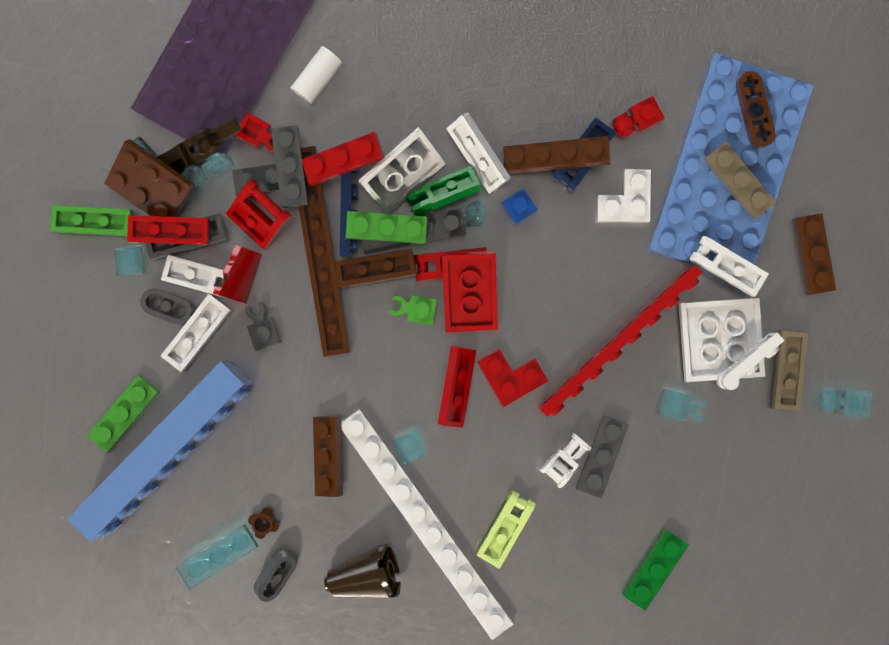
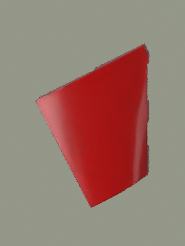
[213,245,262,304]

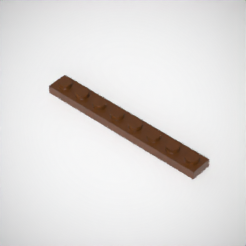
[298,146,350,357]

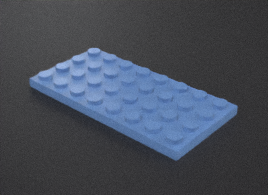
[648,53,814,270]

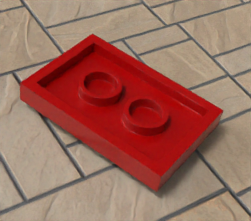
[442,251,498,333]

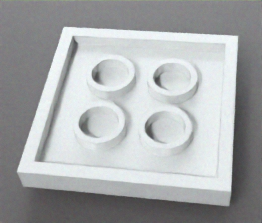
[678,298,765,382]

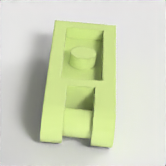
[476,490,536,569]

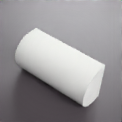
[290,46,343,105]

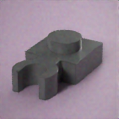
[245,302,281,351]

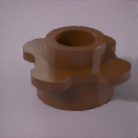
[248,508,279,539]

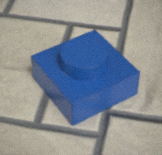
[501,188,538,225]

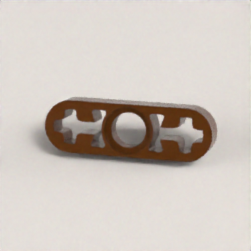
[736,71,776,149]

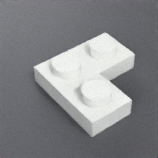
[597,169,651,223]

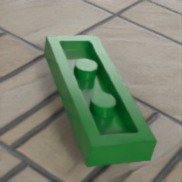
[622,529,689,611]

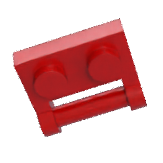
[226,179,292,249]

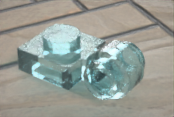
[183,153,235,187]
[818,388,872,418]

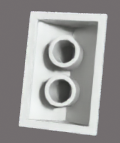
[359,128,446,214]

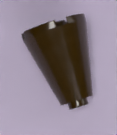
[324,544,401,598]

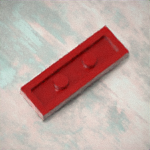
[301,132,384,186]
[127,215,210,245]
[438,346,477,428]

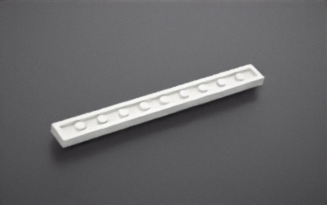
[341,409,514,640]

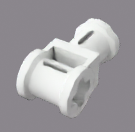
[540,433,592,488]

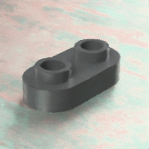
[140,289,194,324]
[253,550,296,602]

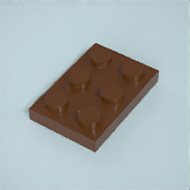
[104,139,194,217]

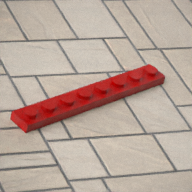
[538,265,703,417]

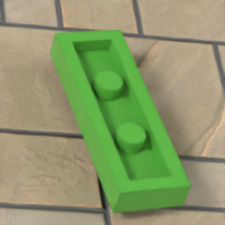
[50,205,133,236]
[345,211,427,244]
[87,375,160,453]

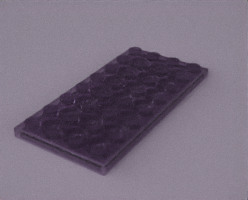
[131,0,314,160]

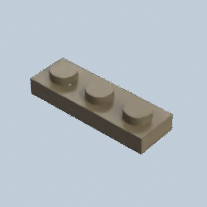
[703,141,776,220]
[771,330,809,412]

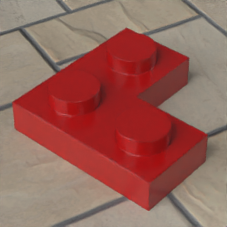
[477,349,548,407]

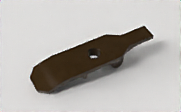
[157,118,241,174]

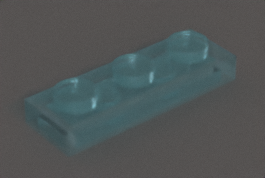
[176,524,258,590]

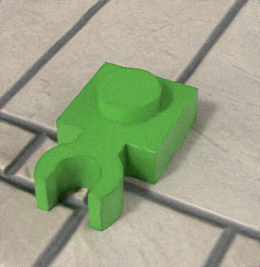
[390,295,437,325]

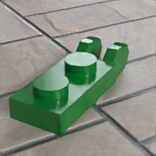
[406,165,482,216]

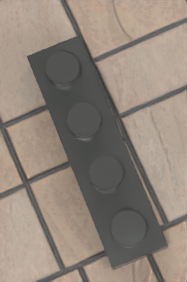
[361,208,467,254]

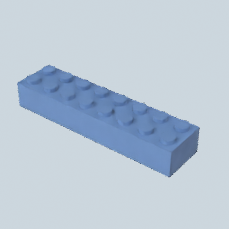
[67,361,253,542]

